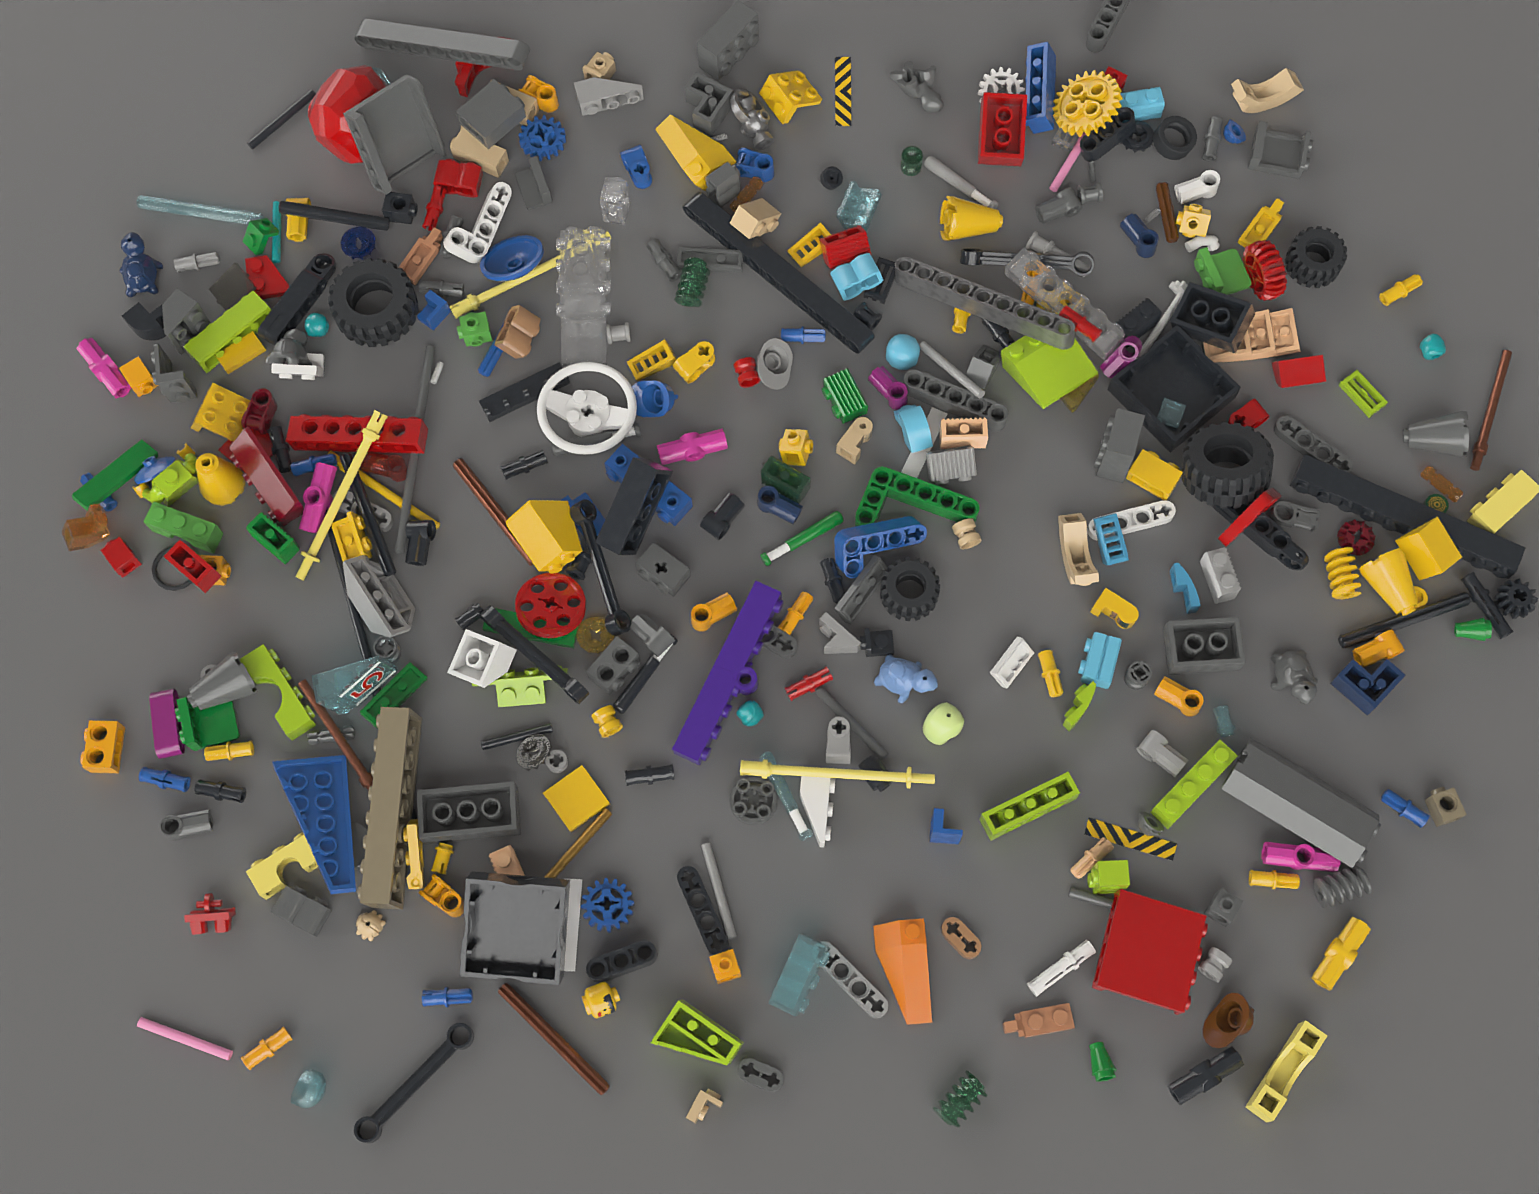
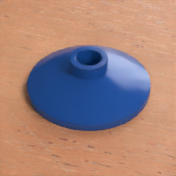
[134,456,176,484]

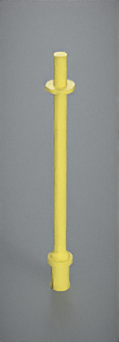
[449,231,612,319]
[295,410,388,581]
[740,759,935,789]

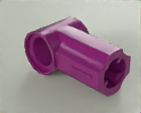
[1100,336,1142,378]
[868,366,908,410]

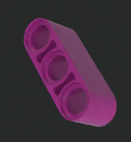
[149,688,185,759]

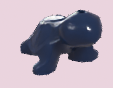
[120,232,163,297]

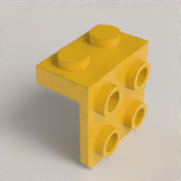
[759,70,822,124]

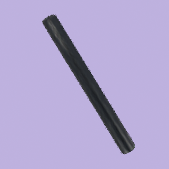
[340,453,396,577]
[1338,592,1471,648]

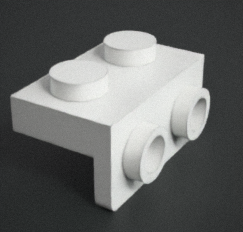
[271,353,324,380]

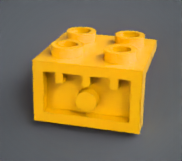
[191,383,250,442]

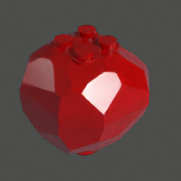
[308,65,388,164]

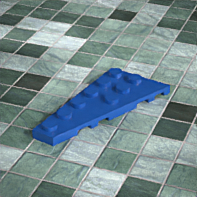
[272,755,356,894]

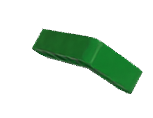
[855,466,980,527]

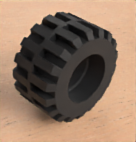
[1285,226,1347,288]
[880,557,940,621]

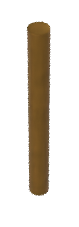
[544,808,612,878]

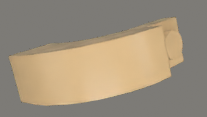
[1231,68,1304,113]
[1058,513,1099,586]

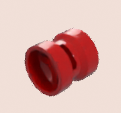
[733,357,761,388]

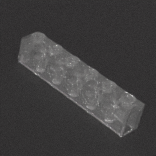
[1005,248,1125,361]

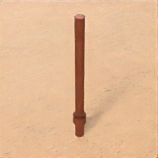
[1470,350,1512,471]
[298,679,373,791]

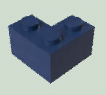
[1330,659,1406,715]

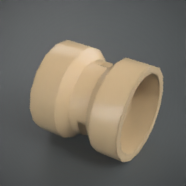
[952,518,982,550]

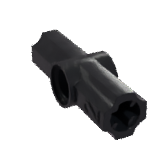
[1167,1046,1244,1105]

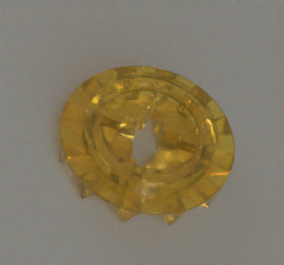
[577,617,614,654]

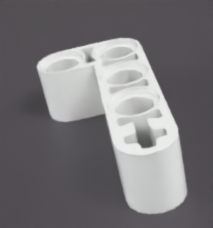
[443,182,512,263]

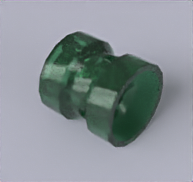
[900,146,923,176]

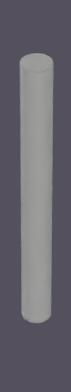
[920,341,985,399]
[701,843,737,940]

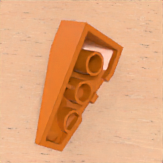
[873,918,932,1025]

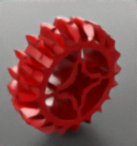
[1243,240,1287,301]

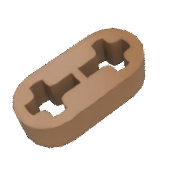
[941,917,982,959]

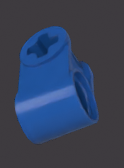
[620,145,652,189]
[734,148,775,182]

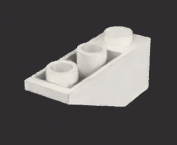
[800,776,835,847]

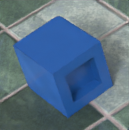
[417,290,451,331]

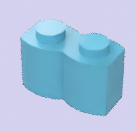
[830,253,883,301]

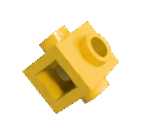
[1176,204,1211,238]
[779,429,813,466]

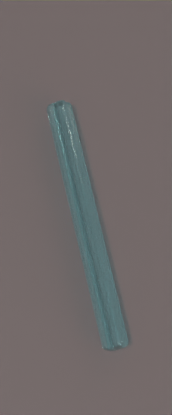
[136,195,264,225]

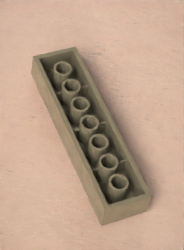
[358,707,422,910]

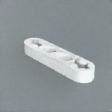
[1087,500,1176,541]

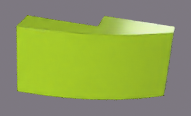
[1063,681,1096,731]

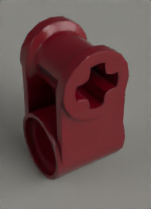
[241,388,278,435]

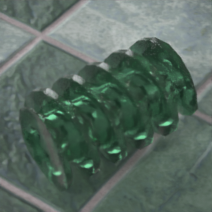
[674,257,710,307]
[932,1070,988,1128]

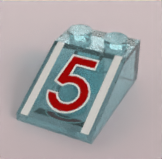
[312,656,398,714]

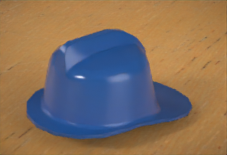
[632,380,678,417]

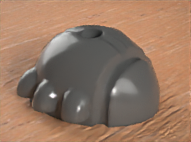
[1138,811,1164,836]

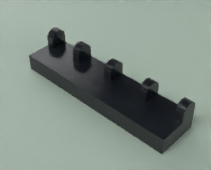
[479,362,570,422]

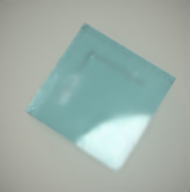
[1157,398,1186,428]

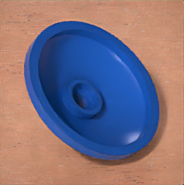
[480,235,544,282]

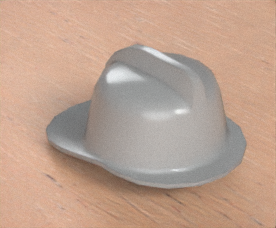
[757,338,793,390]

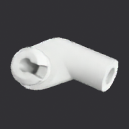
[1185,235,1220,252]

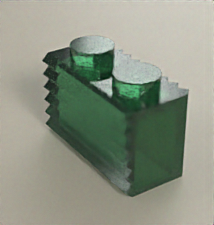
[760,456,811,504]

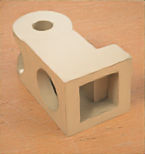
[836,417,873,464]

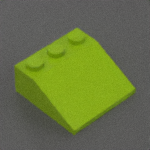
[1001,335,1098,409]

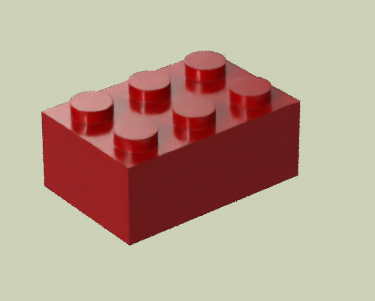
[978,92,1027,167]

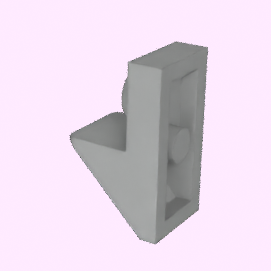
[819,612,861,654]

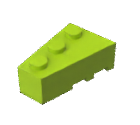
[651,999,744,1065]

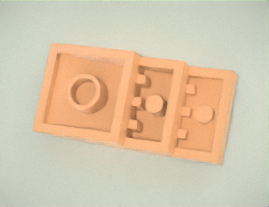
[1203,308,1301,363]

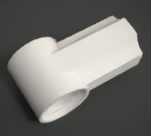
[1174,170,1220,204]

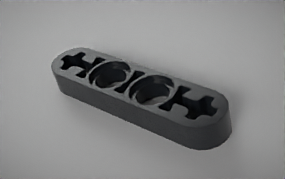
[677,866,729,956]

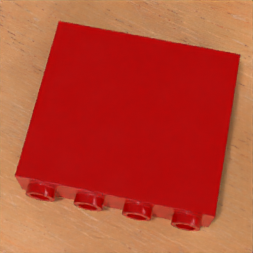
[1092,889,1208,1015]

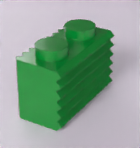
[821,368,868,424]
[246,512,300,564]

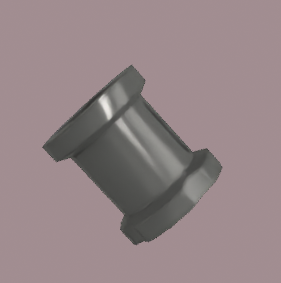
[1077,183,1103,205]

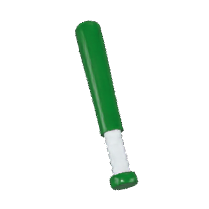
[760,511,844,566]

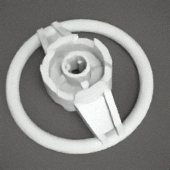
[537,362,637,455]

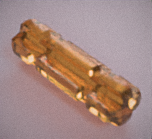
[730,177,764,213]
[1421,466,1463,502]

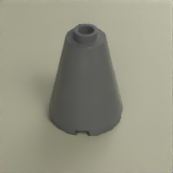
[1403,411,1469,457]
[186,651,258,710]

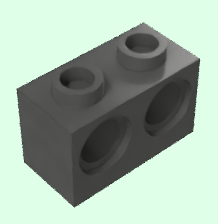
[586,636,640,695]

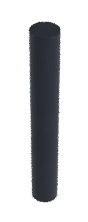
[481,723,553,751]

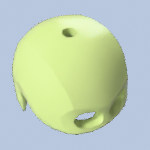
[923,702,964,745]

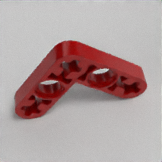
[1218,488,1282,547]

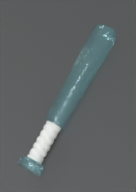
[759,752,813,841]

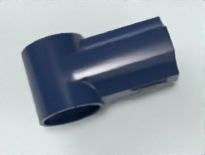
[1120,214,1159,258]
[757,486,803,524]

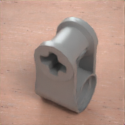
[826,716,851,764]

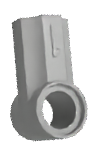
[1137,730,1188,777]

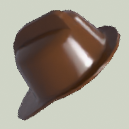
[1203,993,1255,1048]

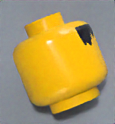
[581,982,620,1018]

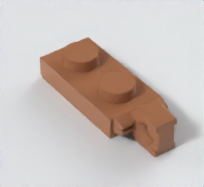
[399,227,443,286]
[1003,1003,1075,1038]

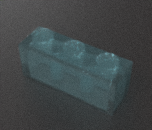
[768,934,831,1016]

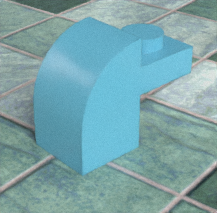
[894,405,933,453]

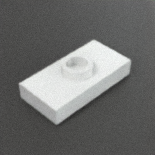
[990,637,1034,689]

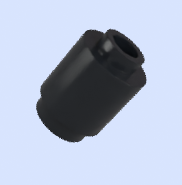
[858,755,892,792]

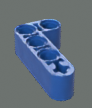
[834,516,927,578]

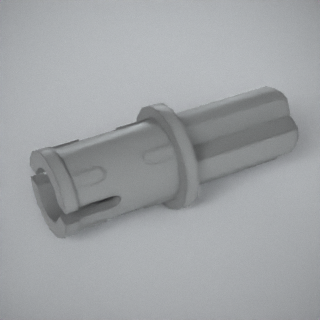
[174,252,220,273]

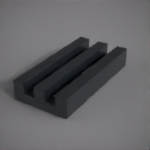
[864,257,896,304]

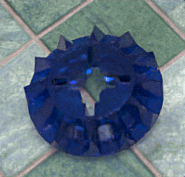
[341,227,376,260]

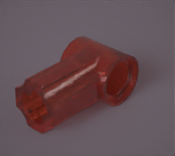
[361,451,408,482]

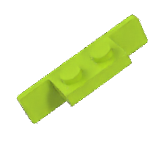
[472,665,568,707]

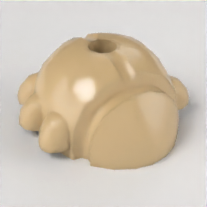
[356,910,386,941]

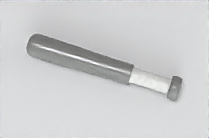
[924,156,998,209]

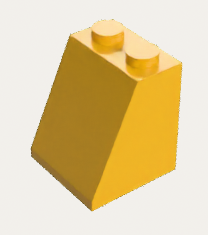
[506,500,582,574]

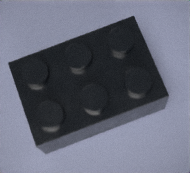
[1170,282,1255,354]

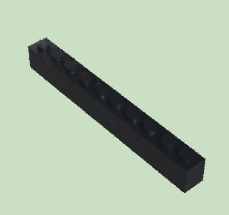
[1290,454,1526,579]

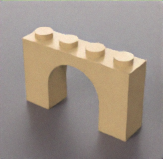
[450,80,539,178]

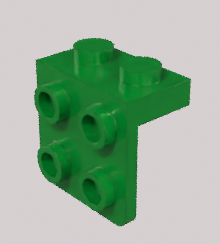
[175,697,240,751]

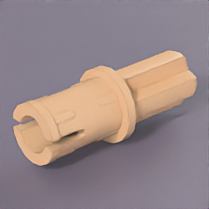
[1070,837,1114,879]

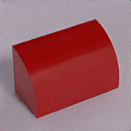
[1272,355,1326,388]

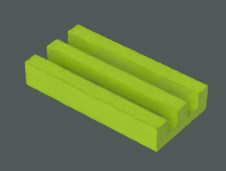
[1339,370,1388,418]

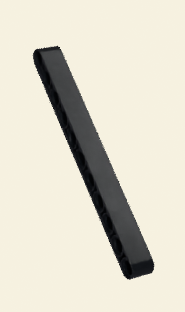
[682,192,875,354]

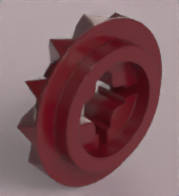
[1337,519,1376,556]

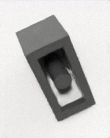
[966,345,1002,390]

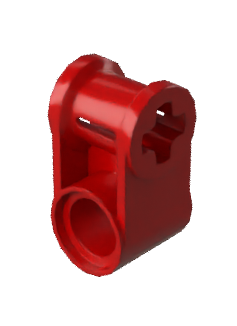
[1228,398,1270,429]

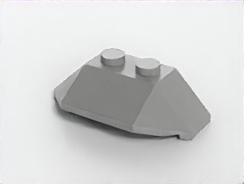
[343,555,415,637]

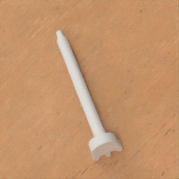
[1136,280,1188,359]

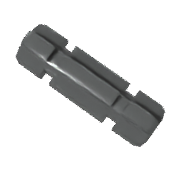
[307,725,355,745]

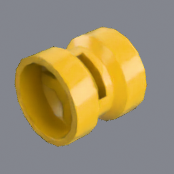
[591,705,623,738]

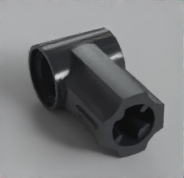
[700,493,745,540]
[405,520,436,566]

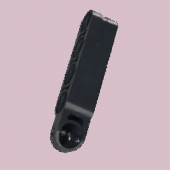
[258,253,336,345]
[1212,503,1309,570]

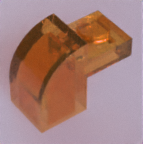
[62,504,110,551]

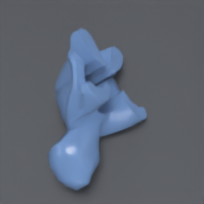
[874,655,938,703]

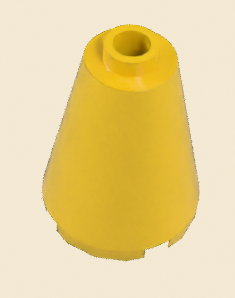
[940,196,1003,241]
[195,453,246,506]
[1359,548,1418,616]

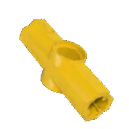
[1311,917,1371,991]

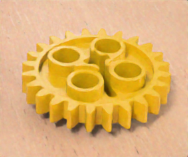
[1053,70,1123,137]

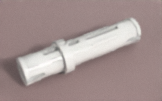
[1027,939,1096,997]

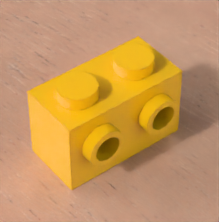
[1126,449,1183,500]

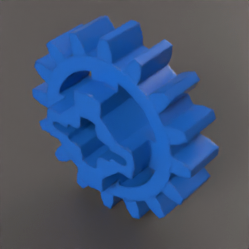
[519,115,566,161]
[581,878,635,933]

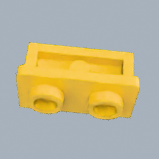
[331,511,372,562]

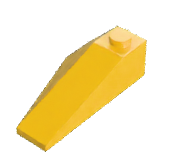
[655,114,737,191]

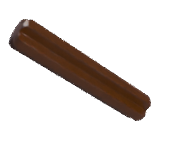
[1156,182,1179,243]

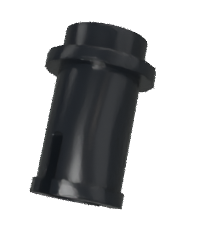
[455,603,484,631]

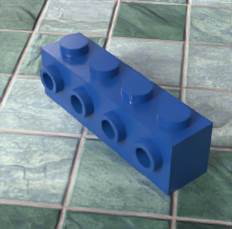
[1025,42,1056,134]
[604,444,693,526]

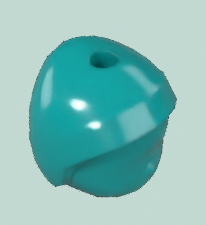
[305,313,329,337]
[1419,333,1446,360]
[736,700,764,727]

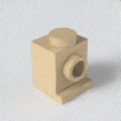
[583,52,616,80]

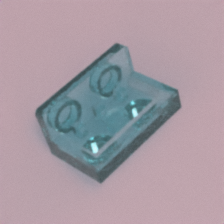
[837,181,882,231]

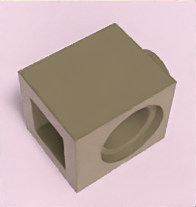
[1424,787,1467,827]

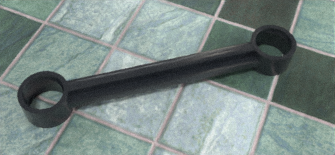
[570,499,631,636]
[479,605,589,704]
[354,1023,474,1143]

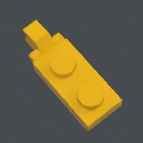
[1237,198,1285,248]
[403,819,425,889]

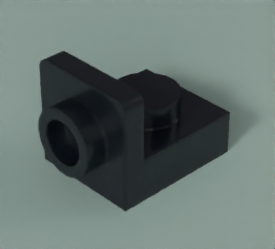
[860,628,894,657]

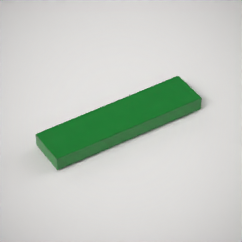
[72,439,159,512]
[482,608,579,649]

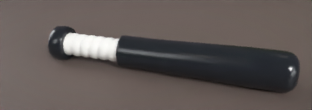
[613,633,678,714]

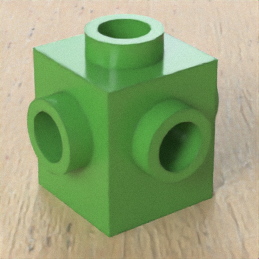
[457,311,493,346]

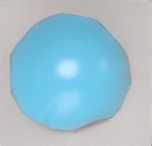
[886,334,920,370]

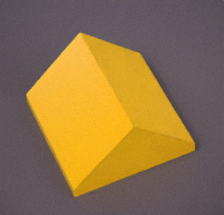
[1395,517,1462,581]

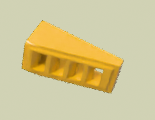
[787,222,831,267]
[627,339,677,381]

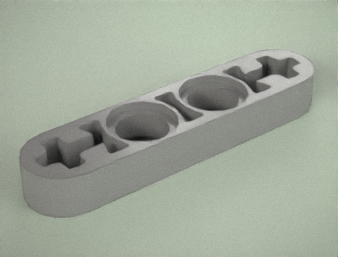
[812,941,888,1019]

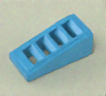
[1093,513,1129,565]

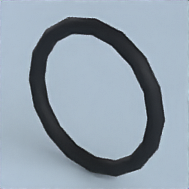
[152,546,193,591]

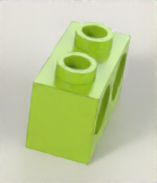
[1087,860,1130,894]

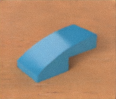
[1170,563,1201,614]

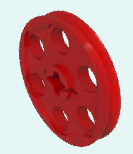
[515,573,586,638]

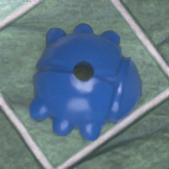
[1223,119,1246,144]

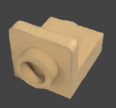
[686,1089,723,1124]

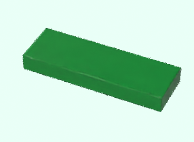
[360,662,427,729]

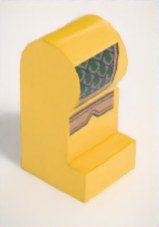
[1090,588,1139,629]

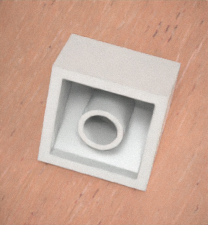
[447,629,517,688]

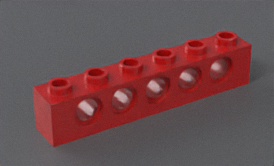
[286,414,428,454]

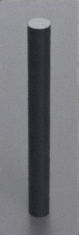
[247,89,316,150]

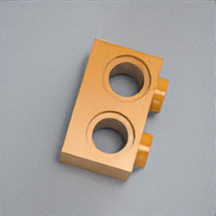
[81,720,125,773]

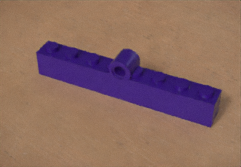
[672,581,784,766]

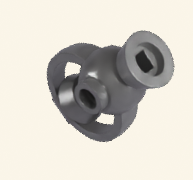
[730,89,774,150]

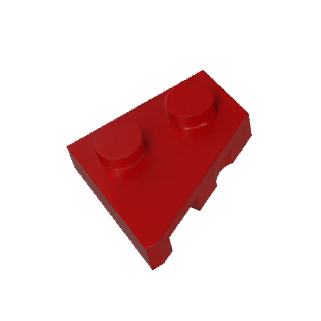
[245,255,290,299]

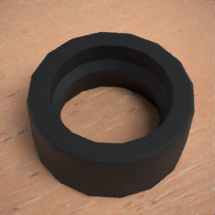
[1153,116,1197,160]

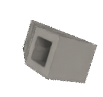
[574,77,644,116]

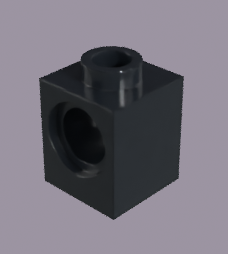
[382,192,418,224]

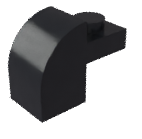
[121,302,166,341]

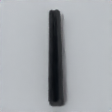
[279,201,390,231]

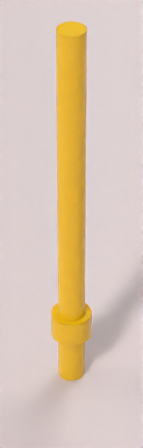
[328,451,440,530]

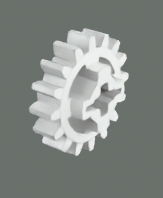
[978,67,1025,103]

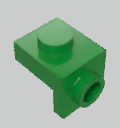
[242,218,279,255]

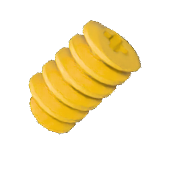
[1324,547,1362,600]

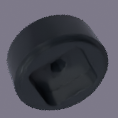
[820,166,843,190]

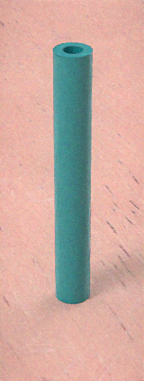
[272,201,281,263]

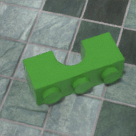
[143,501,224,554]

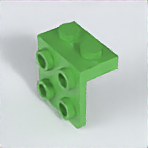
[1194,247,1251,295]

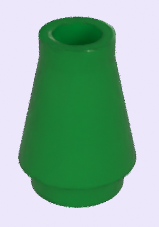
[1454,618,1492,641]
[1089,1042,1117,1082]

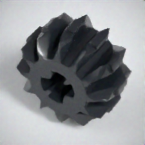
[1494,578,1538,619]

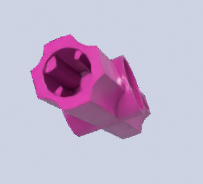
[76,338,131,399]
[657,428,728,465]
[299,462,337,534]
[1261,842,1341,872]

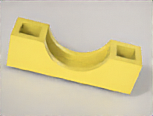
[1245,1020,1327,1123]

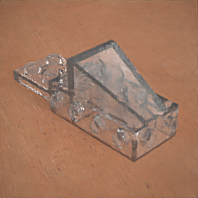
[556,226,611,366]

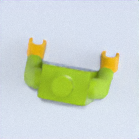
[132,443,198,507]

